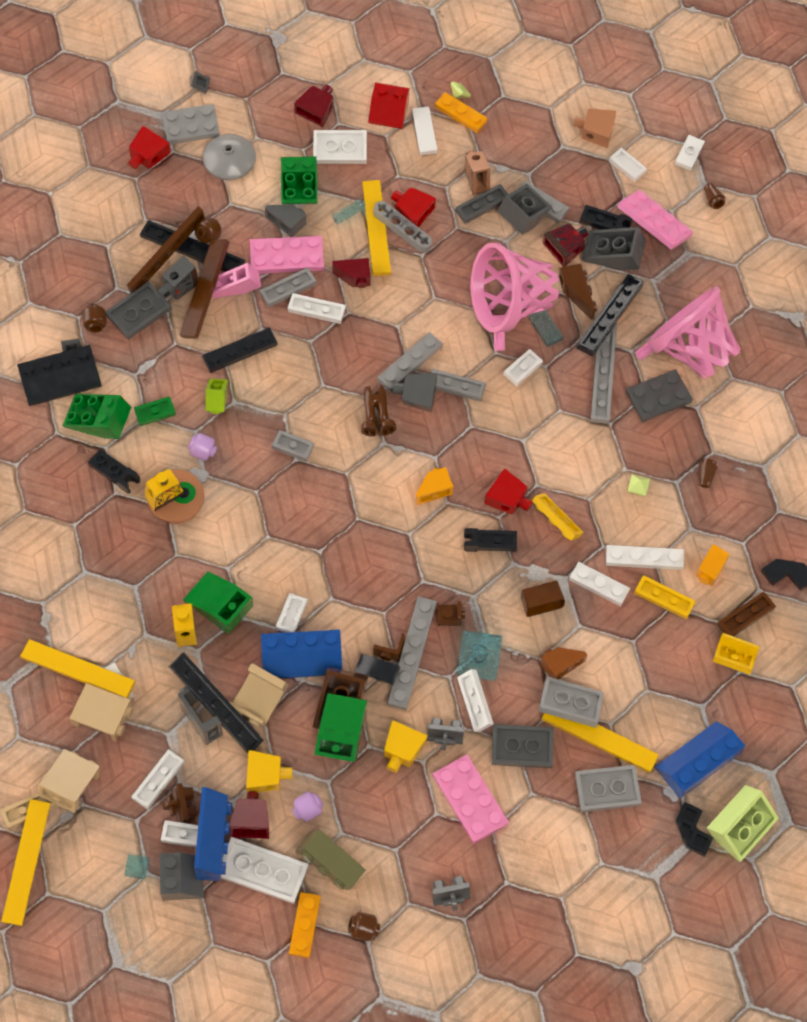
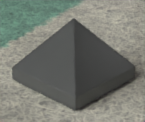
[61,338,81,352]

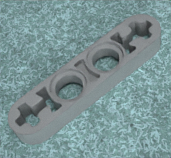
[373,201,432,252]

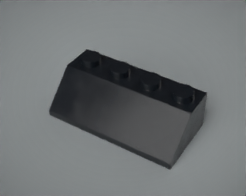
[17,345,102,406]

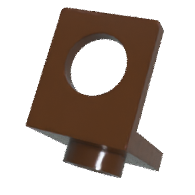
[373,633,405,662]

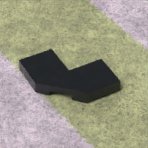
[761,559,807,590]
[675,802,714,857]

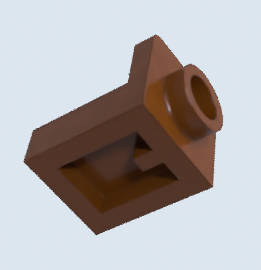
[437,601,465,626]

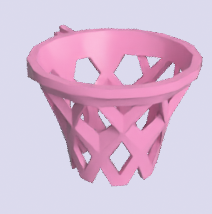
[470,243,559,351]
[635,286,741,379]

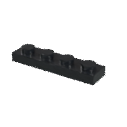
[202,327,278,373]

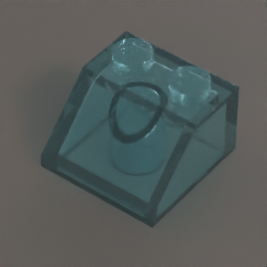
[457,631,502,681]

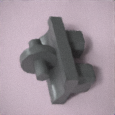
[427,718,464,750]
[432,876,471,911]

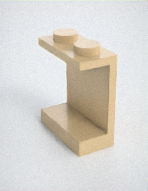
[229,663,289,727]
[69,683,133,742]
[39,749,100,813]

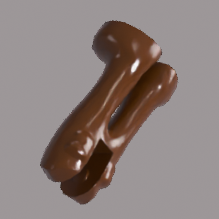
[361,385,397,437]

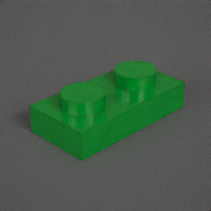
[134,396,176,427]

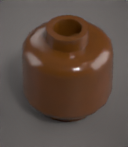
[195,218,221,243]
[82,304,107,333]
[348,912,380,941]

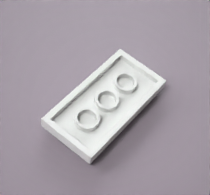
[221,837,309,904]

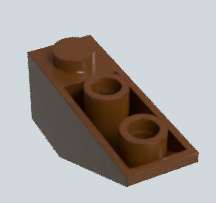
[559,264,597,320]

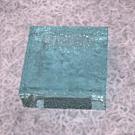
[124,855,149,879]

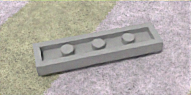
[377,332,443,392]

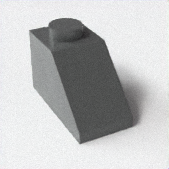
[265,204,306,237]

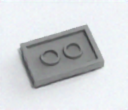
[162,104,220,144]
[538,676,604,728]
[575,765,642,812]

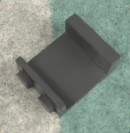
[178,686,223,745]

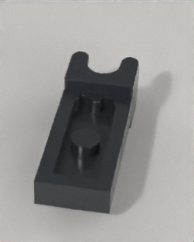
[579,205,633,230]
[88,449,140,494]
[463,528,517,552]

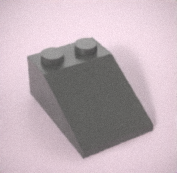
[582,227,646,270]

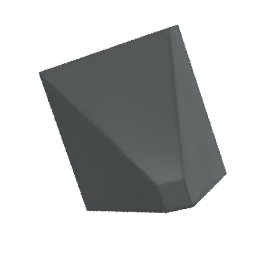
[190,71,210,94]

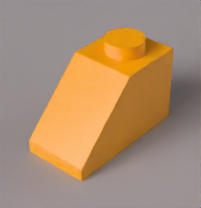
[415,467,453,505]
[696,544,730,586]

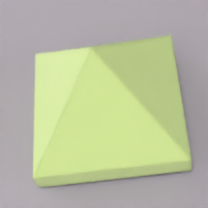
[451,81,471,98]
[627,474,650,497]

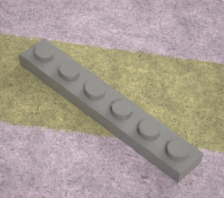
[590,323,617,424]
[387,596,437,711]

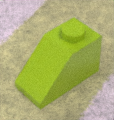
[205,378,228,414]

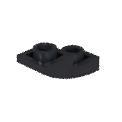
[354,654,400,685]

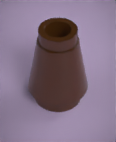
[704,183,725,209]
[699,459,718,488]

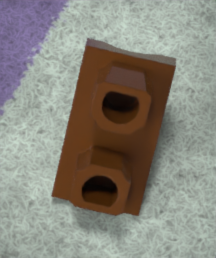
[162,783,198,823]

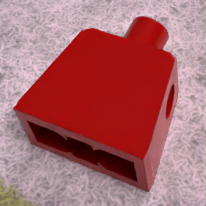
[128,126,171,169]
[391,187,436,227]
[484,468,533,514]

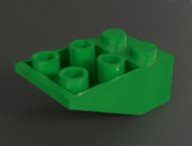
[281,156,318,204]
[62,394,132,439]
[183,571,253,635]
[314,693,368,762]

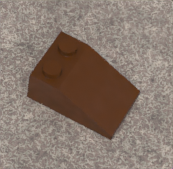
[312,666,368,729]

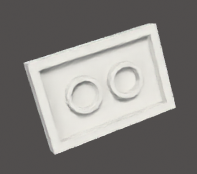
[313,130,367,164]

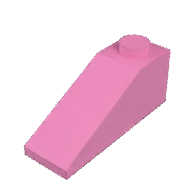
[212,263,261,298]

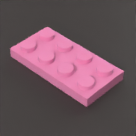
[617,190,693,250]
[250,236,324,274]
[432,755,509,844]

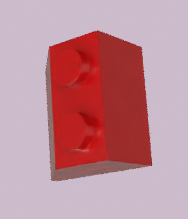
[368,82,410,129]

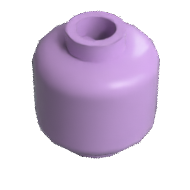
[188,433,217,461]
[292,791,324,822]

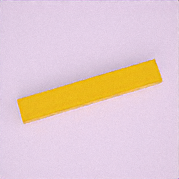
[362,180,391,276]
[20,639,136,699]
[541,713,659,774]
[1,799,51,927]

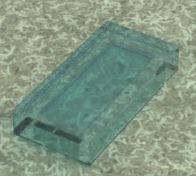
[529,310,563,347]

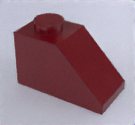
[332,258,371,288]

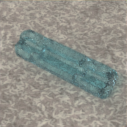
[333,199,365,224]

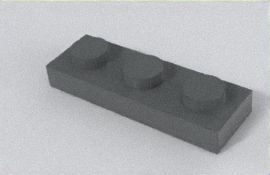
[455,184,509,224]

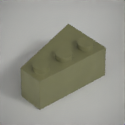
[295,829,366,890]

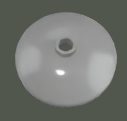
[203,134,256,180]

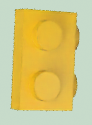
[712,633,760,675]

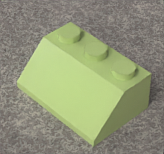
[707,785,779,862]

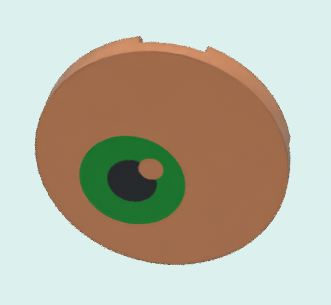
[147,469,205,524]

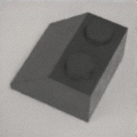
[498,184,552,235]
[160,852,204,901]

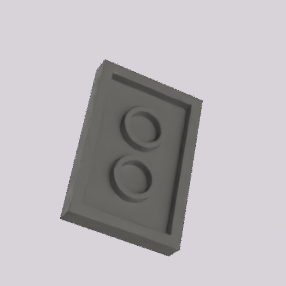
[105,281,172,340]
[626,369,693,423]
[492,724,554,768]

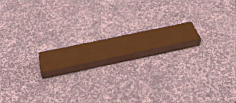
[127,206,205,293]
[180,239,230,339]

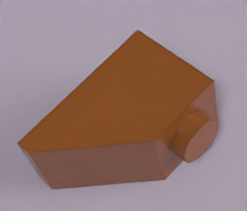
[540,647,587,679]

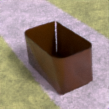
[521,581,565,617]

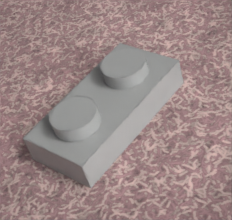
[272,430,314,462]

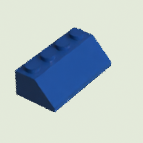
[261,630,342,679]
[654,721,745,798]
[194,787,232,881]

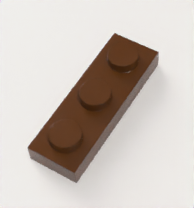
[717,592,776,637]

